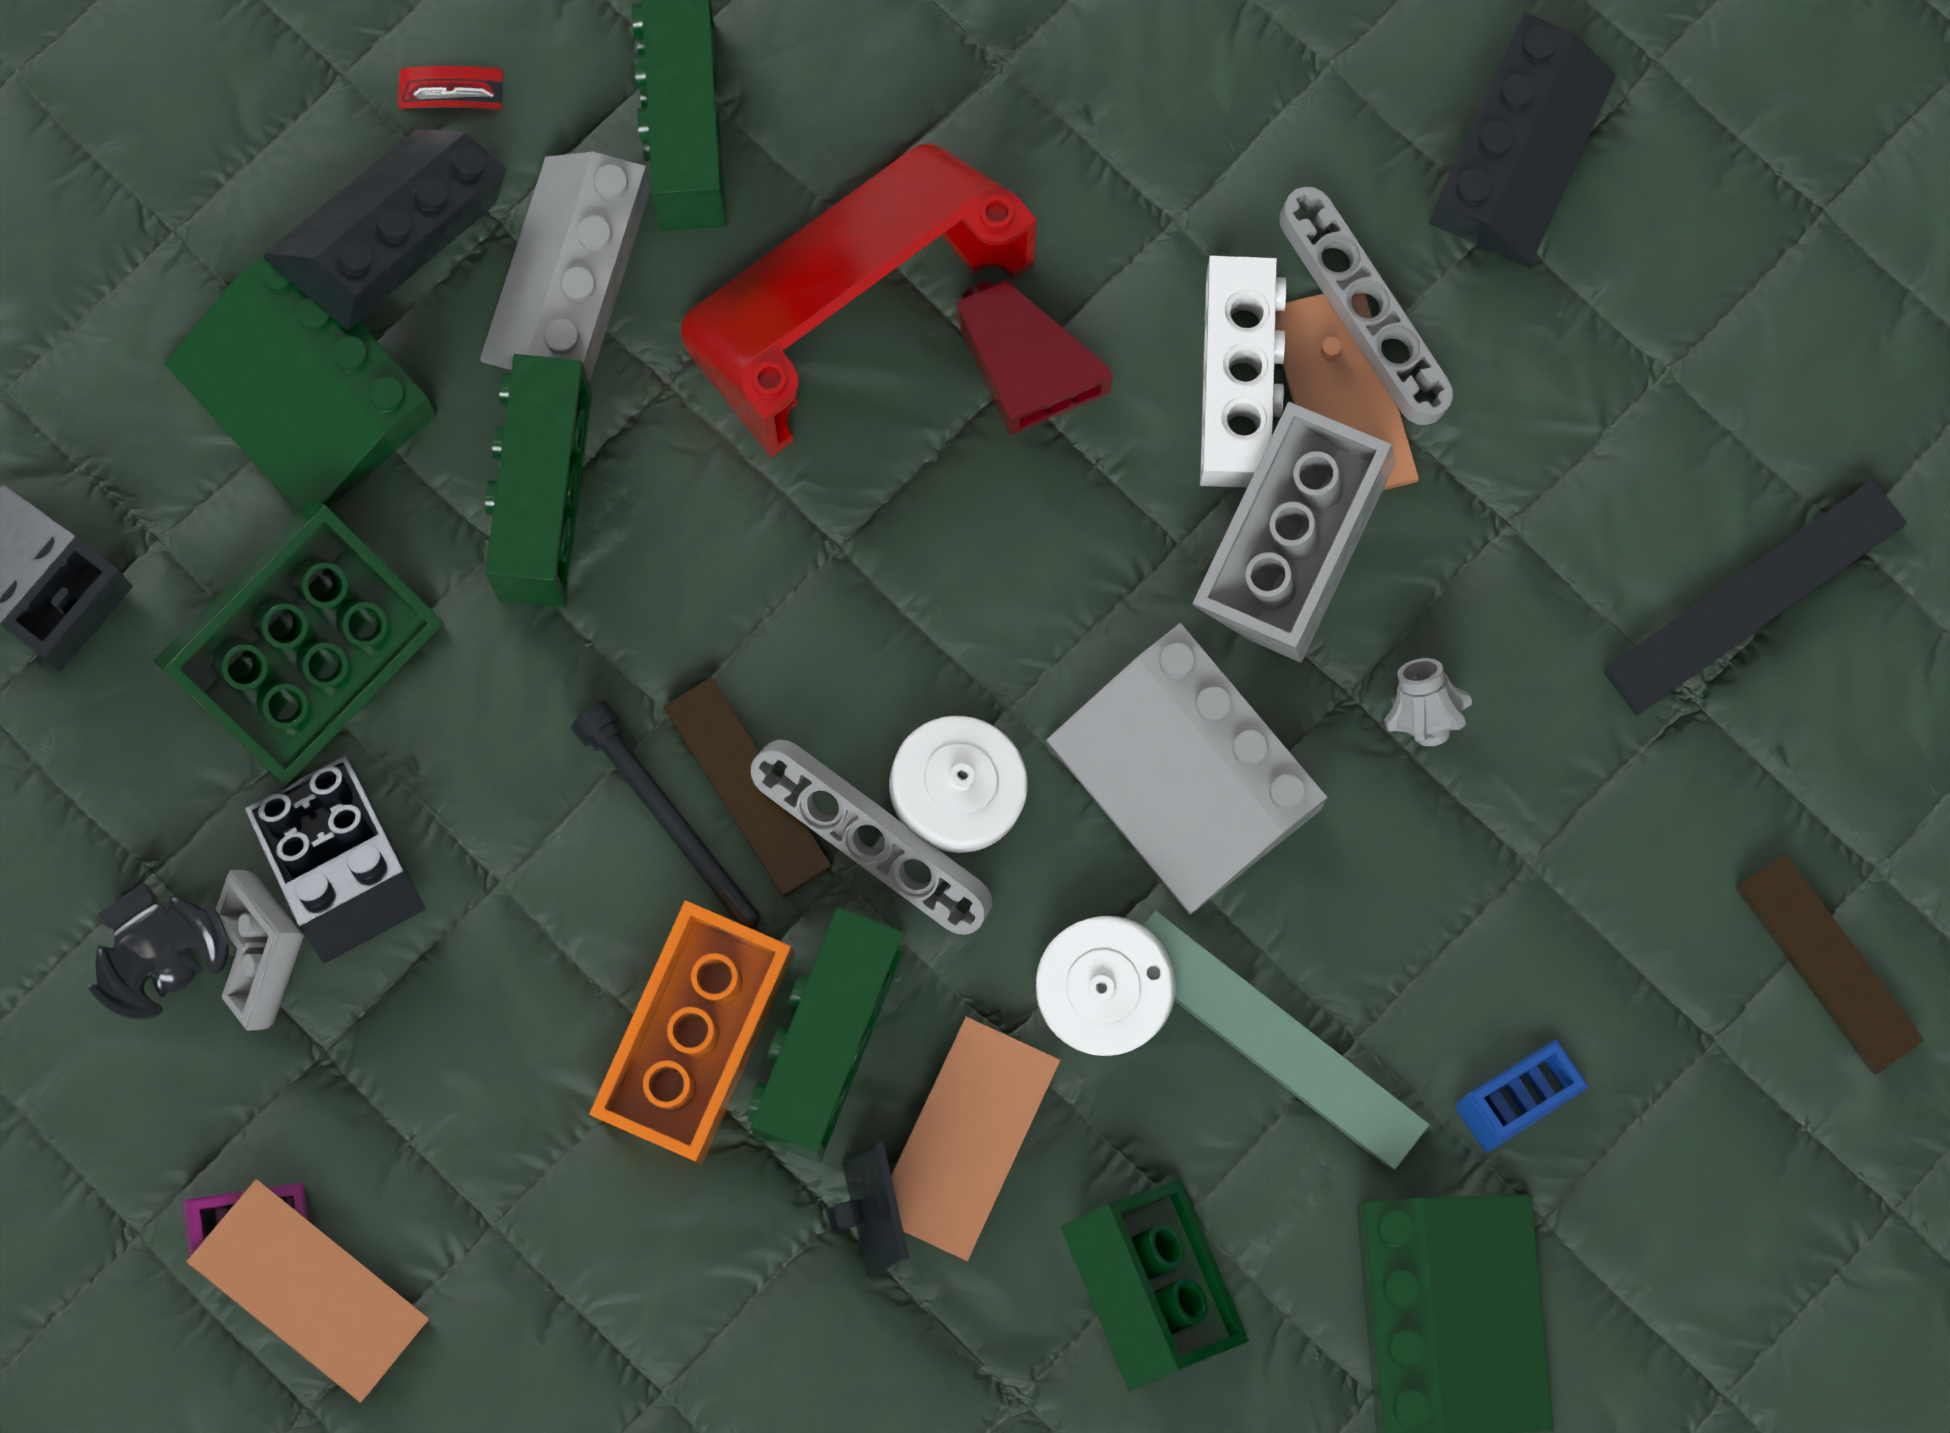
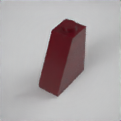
[956,280,1113,436]

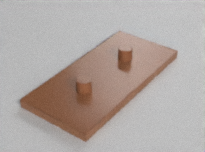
[1275,293,1419,490]
[891,1017,1060,1262]
[186,1179,429,1403]

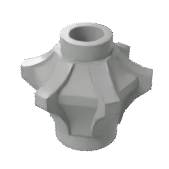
[1384,658,1472,746]

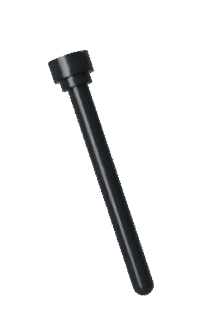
[570,700,760,929]

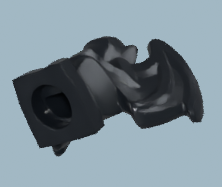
[87,883,229,1020]

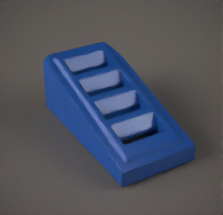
[1455,1039,1589,1153]

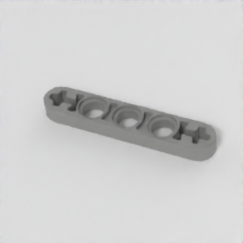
[1279,187,1453,425]
[751,740,992,935]

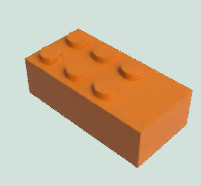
[589,900,796,1164]

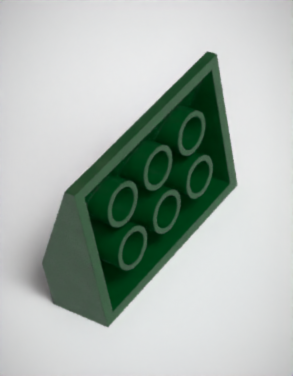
[165,239,437,513]
[153,500,444,786]
[1357,1195,1554,1433]

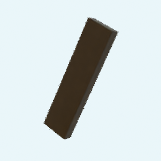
[663,677,832,898]
[1736,853,1924,1075]

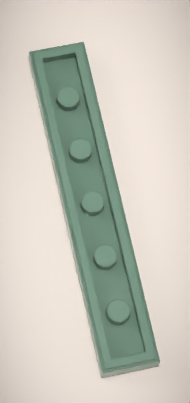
[1143,910,1430,1172]

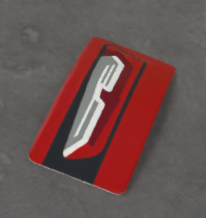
[398,66,503,110]

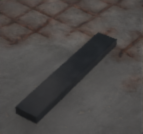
[1603,479,1907,717]

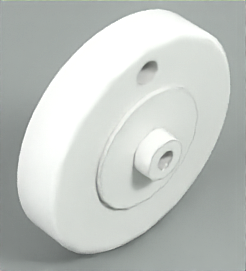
[889,716,1028,853]
[1036,916,1176,1056]

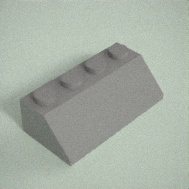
[480,152,651,383]
[1193,401,1396,663]

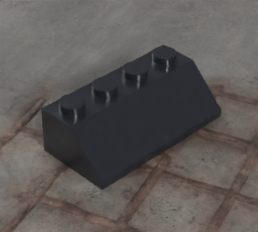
[1429,12,1616,268]
[264,129,507,330]

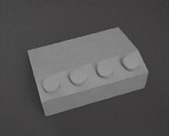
[1046,623,1327,915]

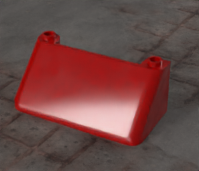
[681,144,1037,458]

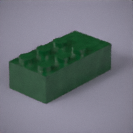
[632,0,726,231]
[485,354,592,608]
[745,907,904,1164]

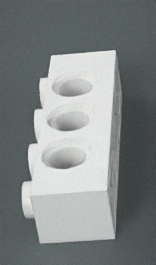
[1200,256,1286,488]

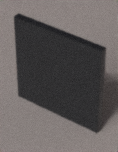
[826,1142,910,1276]

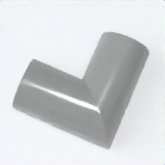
[216,870,304,1030]

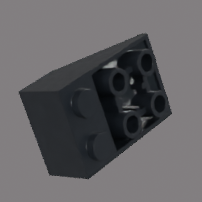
[0,484,133,673]
[244,755,426,964]

